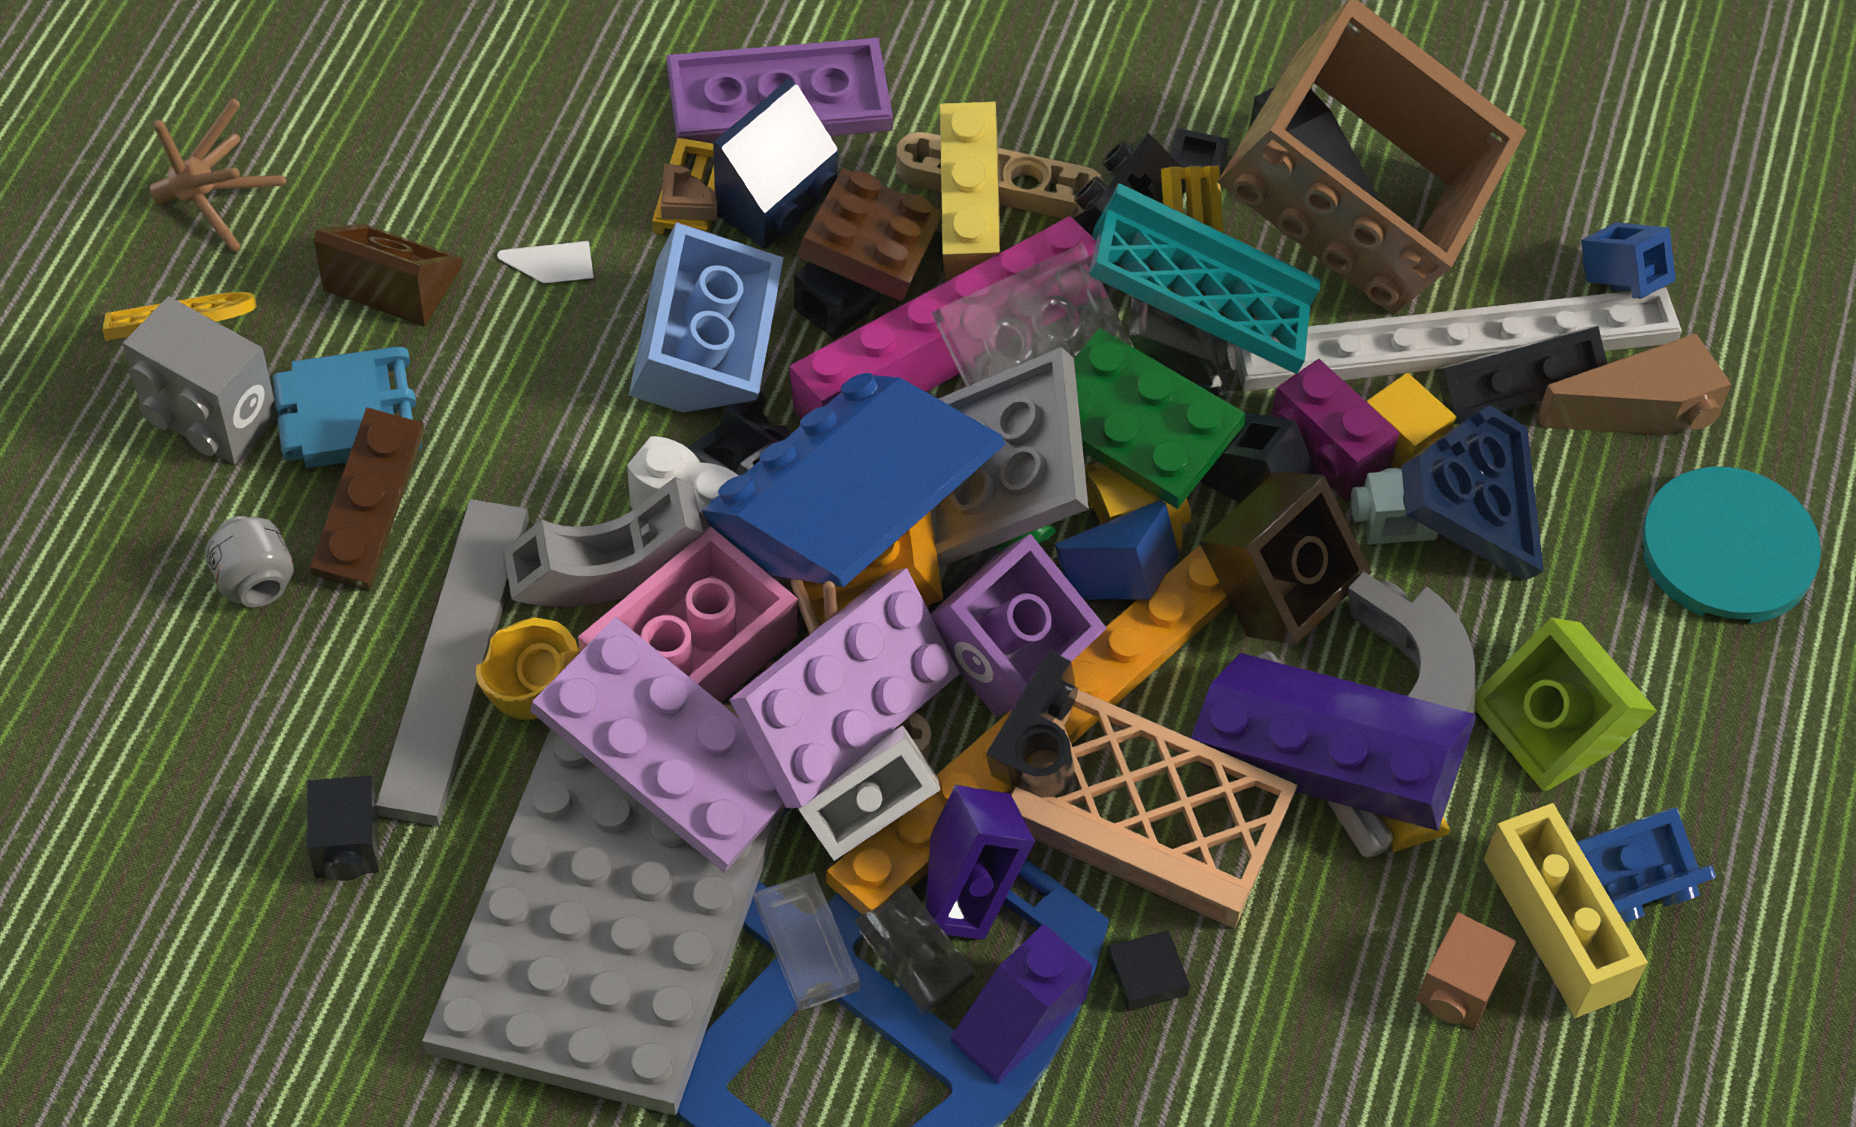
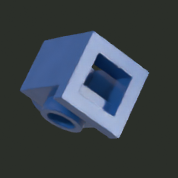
[1581,222,1676,299]

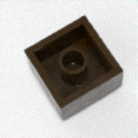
[1199,471,1372,645]

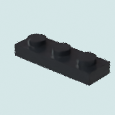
[1435,326,1607,424]

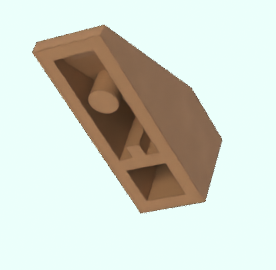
[1537,333,1732,435]

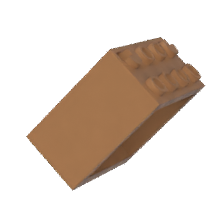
[1217,0,1527,315]

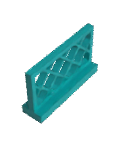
[1089,183,1321,374]

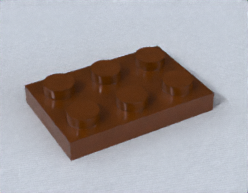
[797,168,942,302]

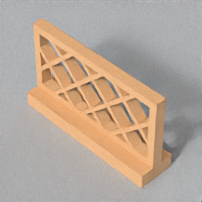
[1012,690,1298,929]

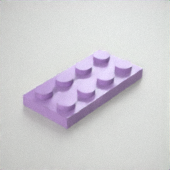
[729,568,960,808]
[530,616,785,873]

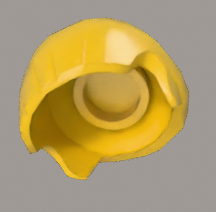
[476,617,579,720]

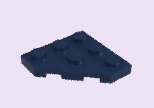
[1402,405,1544,581]

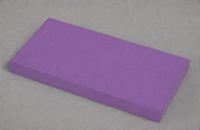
[666,38,893,143]

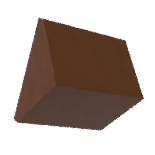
[314,223,464,327]

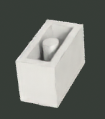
[798,725,940,861]

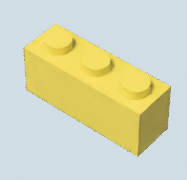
[940,102,1001,282]
[1484,803,1648,1018]

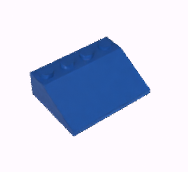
[701,373,1006,587]

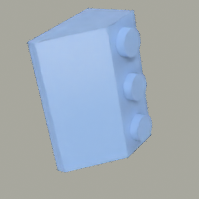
[628,222,784,413]

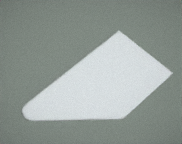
[497,241,594,283]

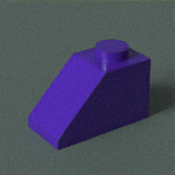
[925,785,1035,940]
[950,924,1092,1084]

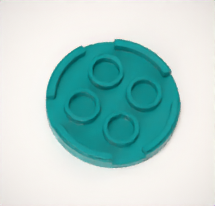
[1642,467,1821,624]

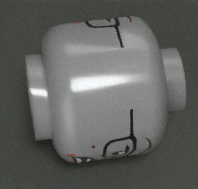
[204,516,294,607]

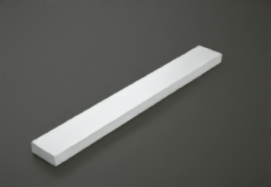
[1231,287,1682,391]

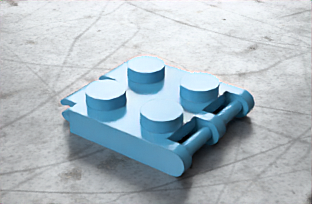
[272,347,422,468]

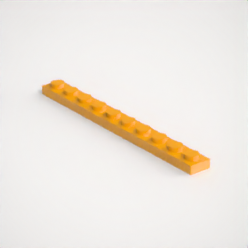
[826,545,1230,923]

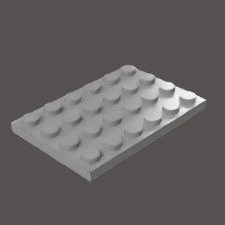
[422,728,785,1116]

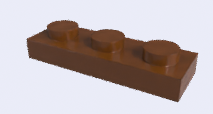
[310,407,425,591]

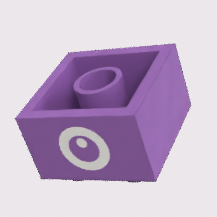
[930,534,1107,717]

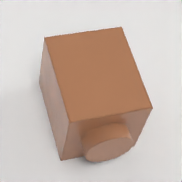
[1416,912,1517,1030]

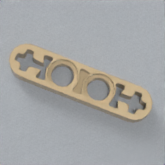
[896,132,1101,219]

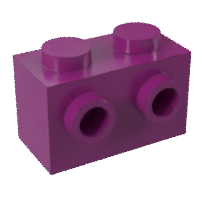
[1271,359,1400,502]

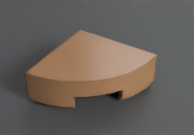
[661,163,717,221]

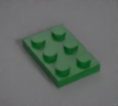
[1074,328,1245,509]

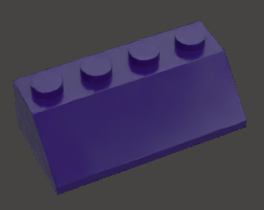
[1191,653,1476,831]

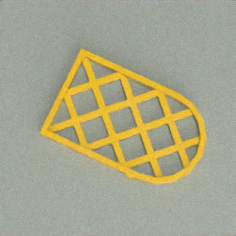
[103,292,257,341]

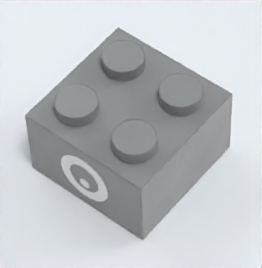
[123,296,278,465]

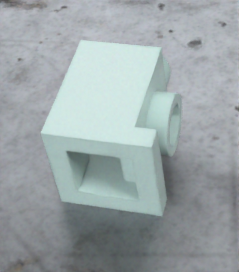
[1351,468,1438,545]

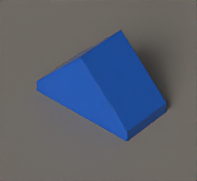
[1054,500,1179,599]

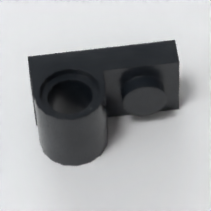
[986,650,1078,798]

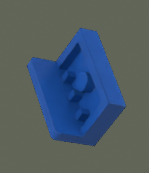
[1576,807,1716,923]

